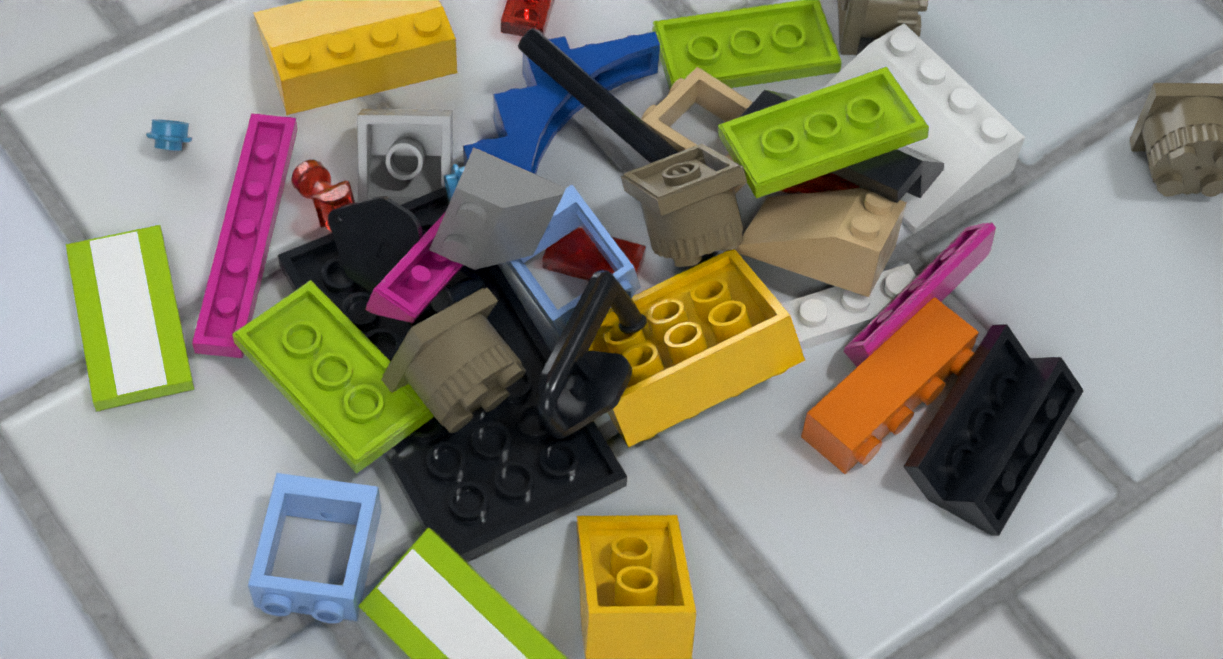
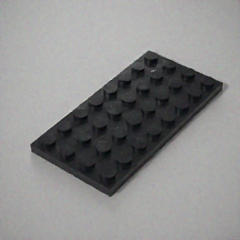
[278,187,628,561]

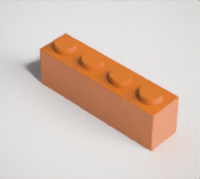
[801,297,979,474]

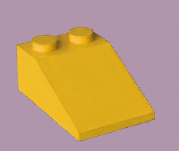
[576,515,697,659]

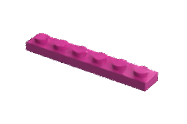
[192,113,298,358]

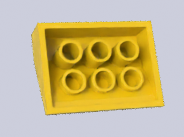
[253,0,457,115]
[589,249,805,448]

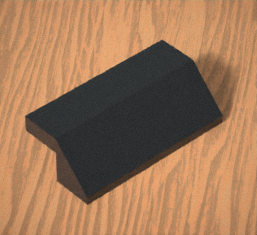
[740,90,944,203]
[903,324,1084,536]

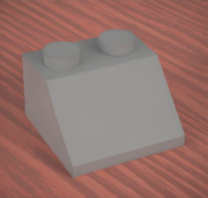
[357,109,453,205]
[429,147,566,270]

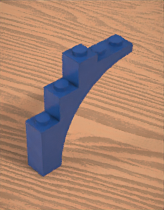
[463,32,660,174]

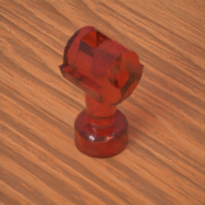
[291,160,355,231]

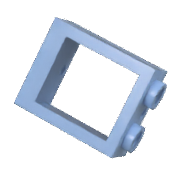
[506,185,641,338]
[248,473,382,623]

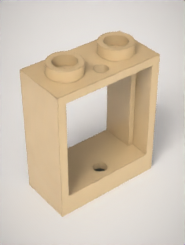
[641,67,753,194]

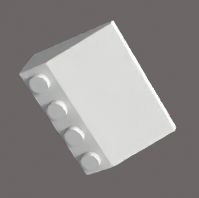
[822,23,1025,234]

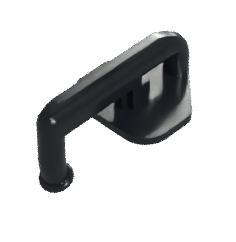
[328,196,485,313]
[535,270,647,439]

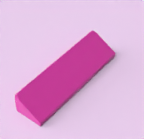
[365,213,464,323]
[844,222,996,367]

